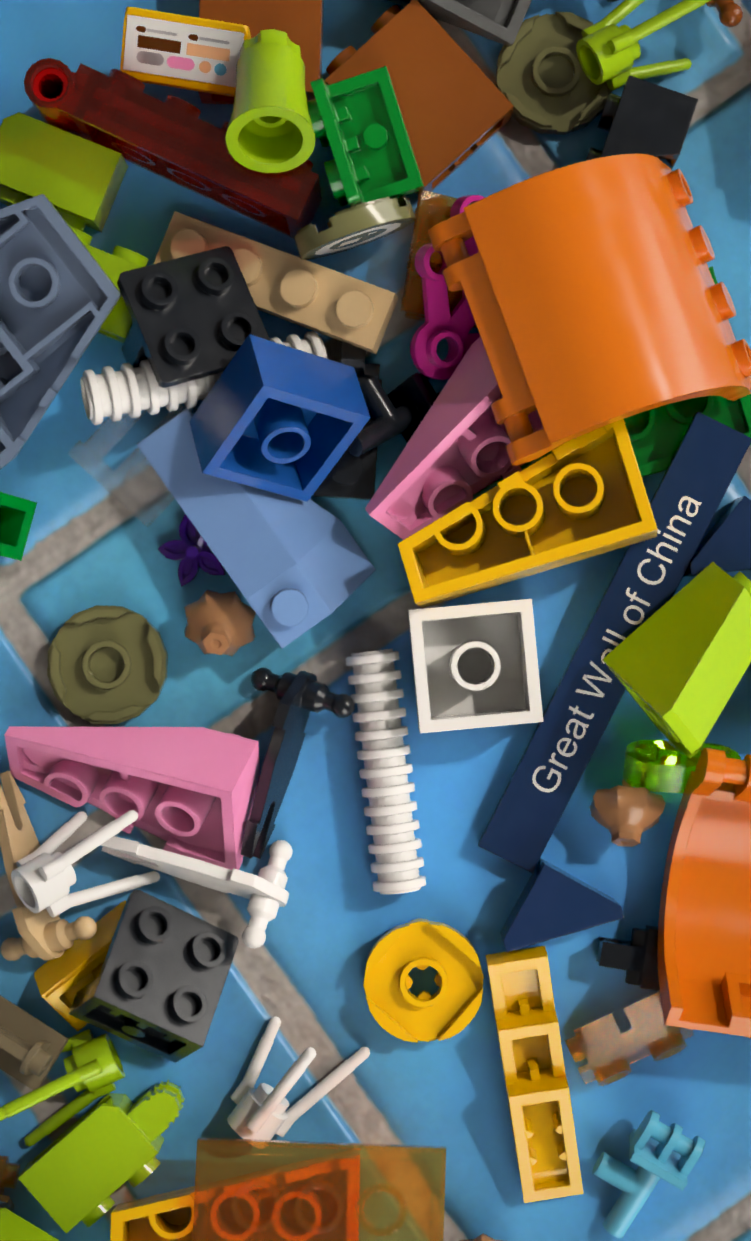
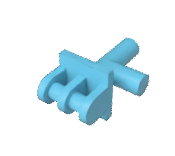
[592,1110,705,1238]

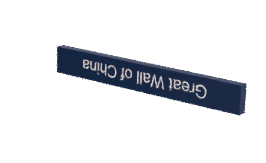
[478,412,751,873]

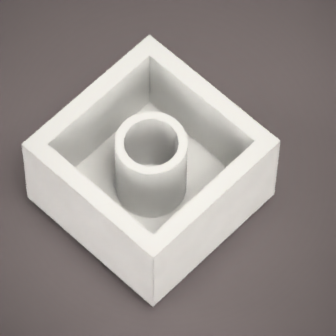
[408,599,543,734]

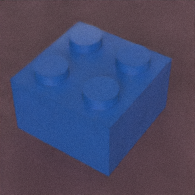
[189,334,370,502]

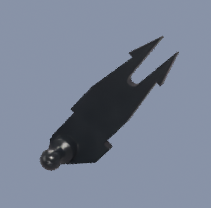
[241,667,355,859]

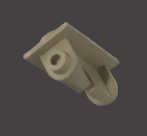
[0,995,69,1090]

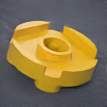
[363,918,484,1043]

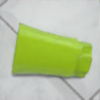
[225,29,316,173]

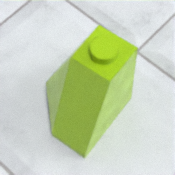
[602,562,751,760]

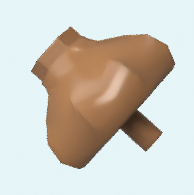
[184,590,256,656]
[590,779,666,847]

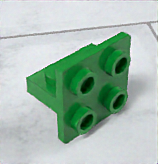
[307,66,425,207]

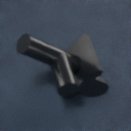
[347,372,440,457]

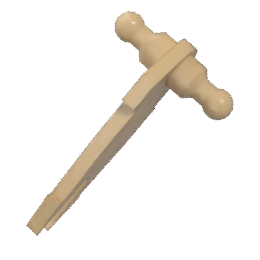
[0,771,97,961]

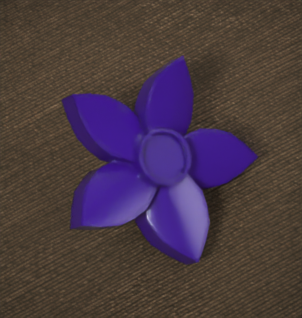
[158,514,226,587]

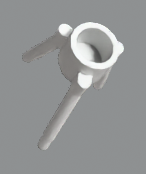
[11,810,160,918]
[227,1016,370,1148]

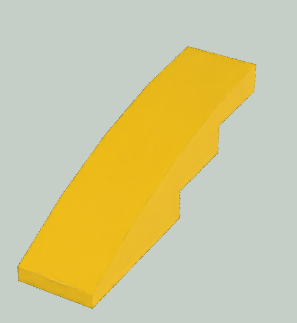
[485,946,584,1203]

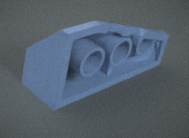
[136,409,376,649]

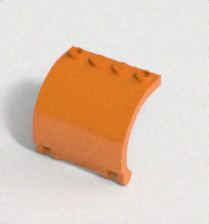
[428,154,751,465]
[657,748,751,1038]

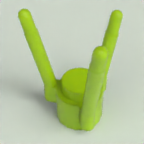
[576,0,711,91]
[0,1029,125,1147]

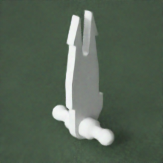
[101,836,293,949]

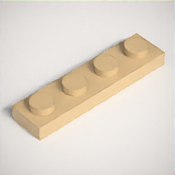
[153,211,399,354]

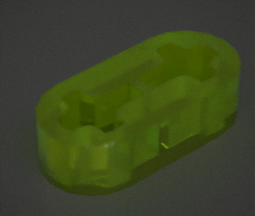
[623,739,741,793]

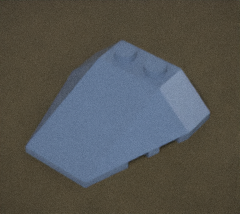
[0,194,122,470]

